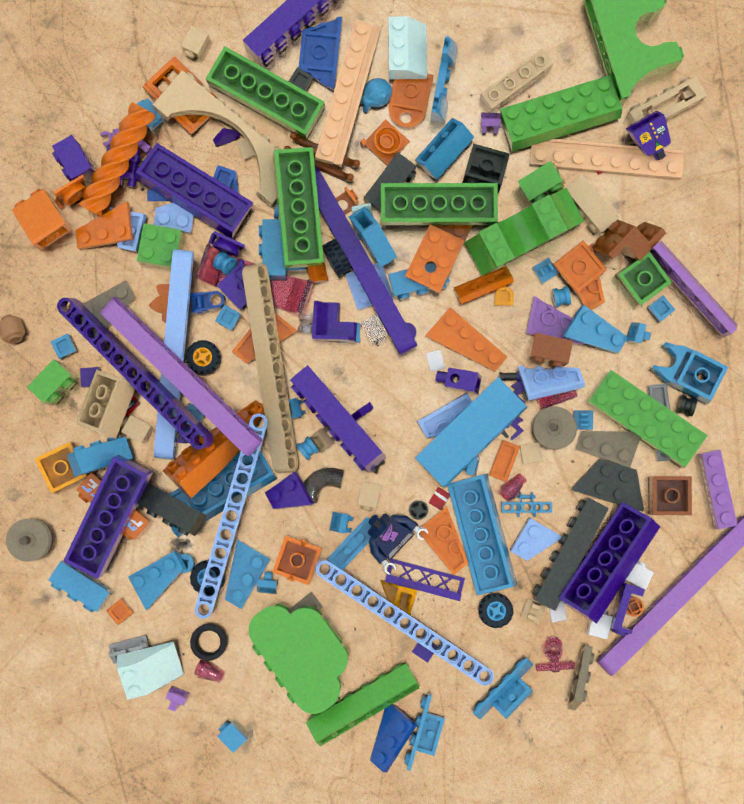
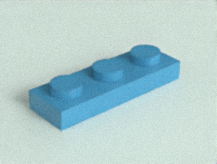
[327,517,372,570]

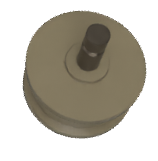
[533,406,577,450]
[6,519,52,562]

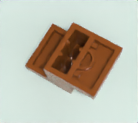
[592,220,666,261]

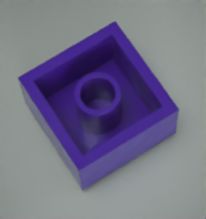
[52,135,95,181]

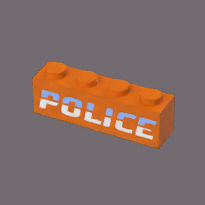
[76,472,152,540]

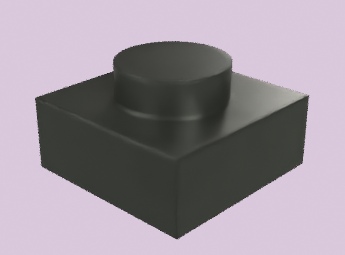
[288,67,314,91]

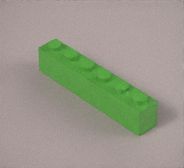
[306,664,421,747]

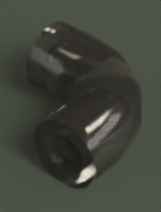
[303,468,344,503]

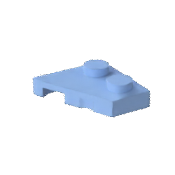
[153,203,194,234]

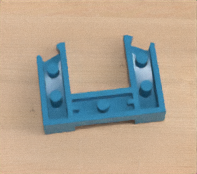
[430,36,458,124]

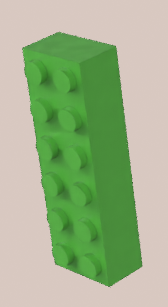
[206,46,325,139]
[500,75,622,152]
[273,147,324,269]
[380,183,498,225]
[588,370,708,468]

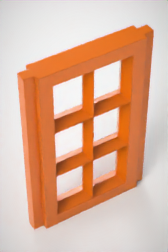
[142,56,216,134]

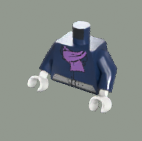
[368,513,428,575]

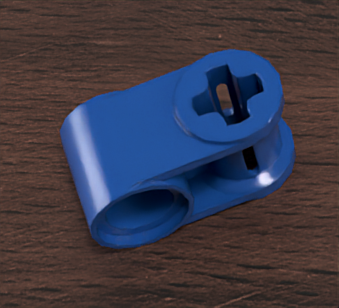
[190,291,226,314]

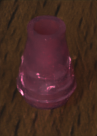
[499,473,527,502]
[194,660,224,683]

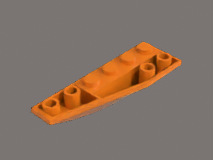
[162,400,264,498]

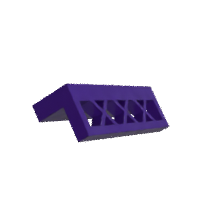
[385,559,465,601]

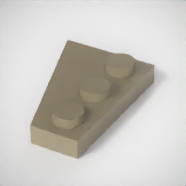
[81,280,136,337]
[575,431,640,468]
[567,645,595,711]

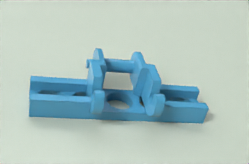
[502,492,552,517]

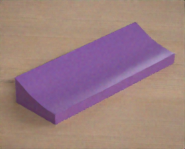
[650,240,738,337]

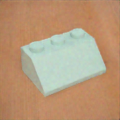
[388,16,427,79]

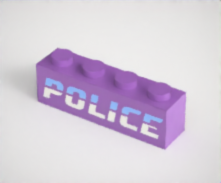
[698,450,737,530]

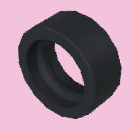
[190,623,228,661]

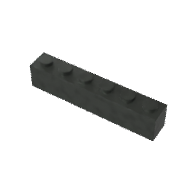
[532,497,609,611]

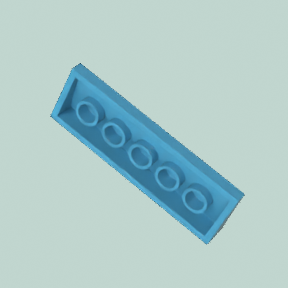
[415,377,528,488]
[169,450,277,537]
[448,473,517,596]

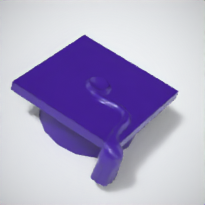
[208,231,245,256]
[217,259,247,310]

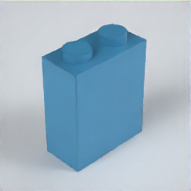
[349,207,397,267]

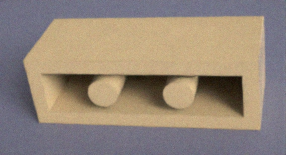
[566,174,619,235]

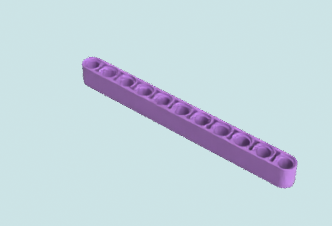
[100,297,263,456]
[597,516,744,676]

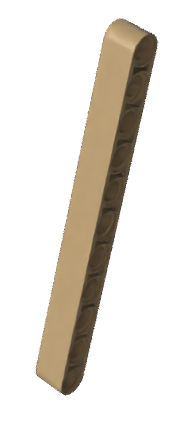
[242,263,298,473]

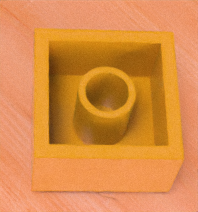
[35,442,88,494]

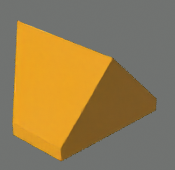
[380,579,417,615]

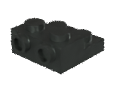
[462,143,510,193]

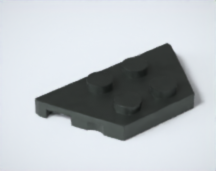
[571,459,644,512]

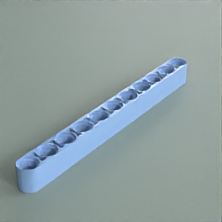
[154,249,194,460]
[195,414,268,619]
[315,559,494,686]

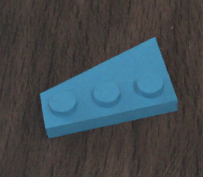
[561,305,629,353]
[225,540,271,609]
[128,550,186,611]

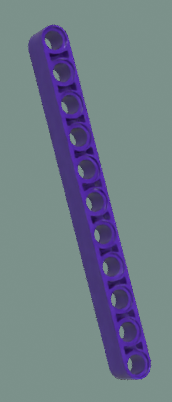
[315,167,418,355]
[57,297,213,449]

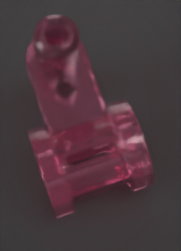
[536,637,575,673]

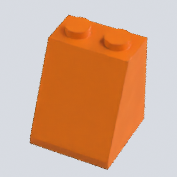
[12,189,72,250]

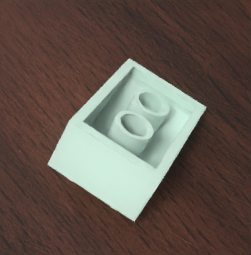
[117,641,184,700]

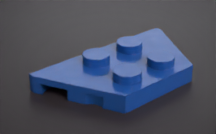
[298,16,342,90]

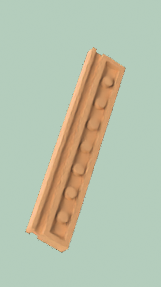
[315,19,381,167]
[529,139,684,179]

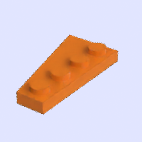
[425,307,507,372]

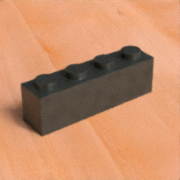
[136,483,206,536]

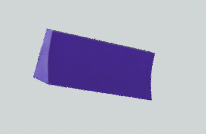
[135,143,253,238]

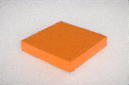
[553,240,607,294]

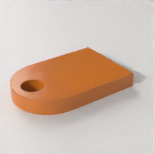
[389,74,434,129]

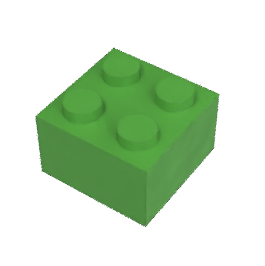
[518,161,566,203]
[137,223,184,269]
[616,251,672,305]
[27,359,77,405]

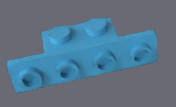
[473,658,534,719]
[404,693,445,771]

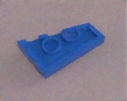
[370,704,417,773]

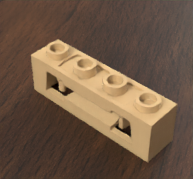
[479,48,553,113]
[627,76,707,124]

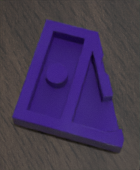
[265,472,314,509]

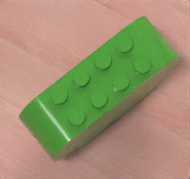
[249,603,348,714]

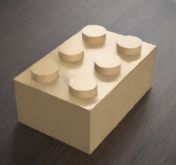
[76,370,135,439]

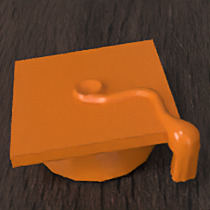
[360,119,410,166]
[54,174,86,210]

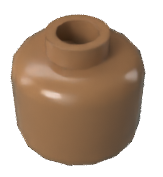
[0,314,25,344]

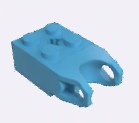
[651,342,728,405]

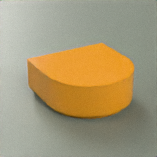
[494,286,514,306]

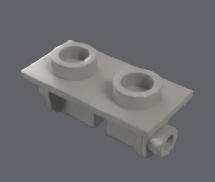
[108,635,149,664]

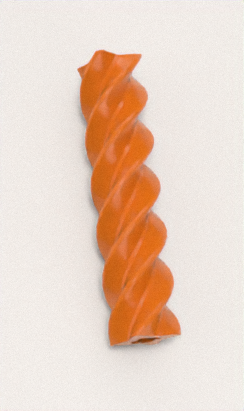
[78,102,156,217]

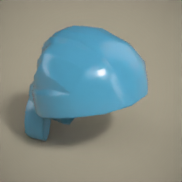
[360,78,392,112]

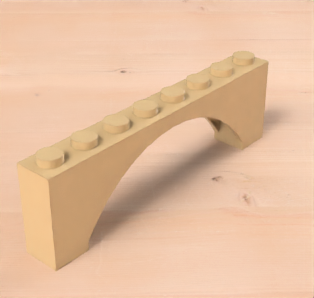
[153,70,281,207]

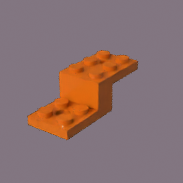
[405,224,473,293]

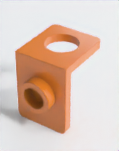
[336,187,359,215]

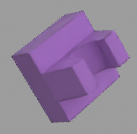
[481,112,501,134]
[166,686,189,711]

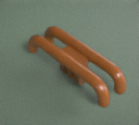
[284,132,360,182]

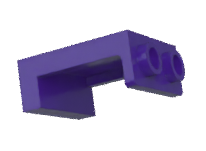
[610,583,645,636]

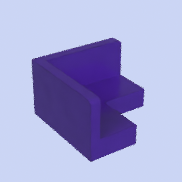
[312,301,357,342]

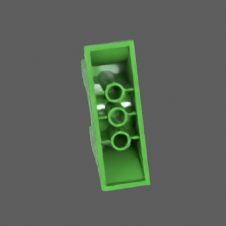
[584,0,684,105]
[464,188,584,276]

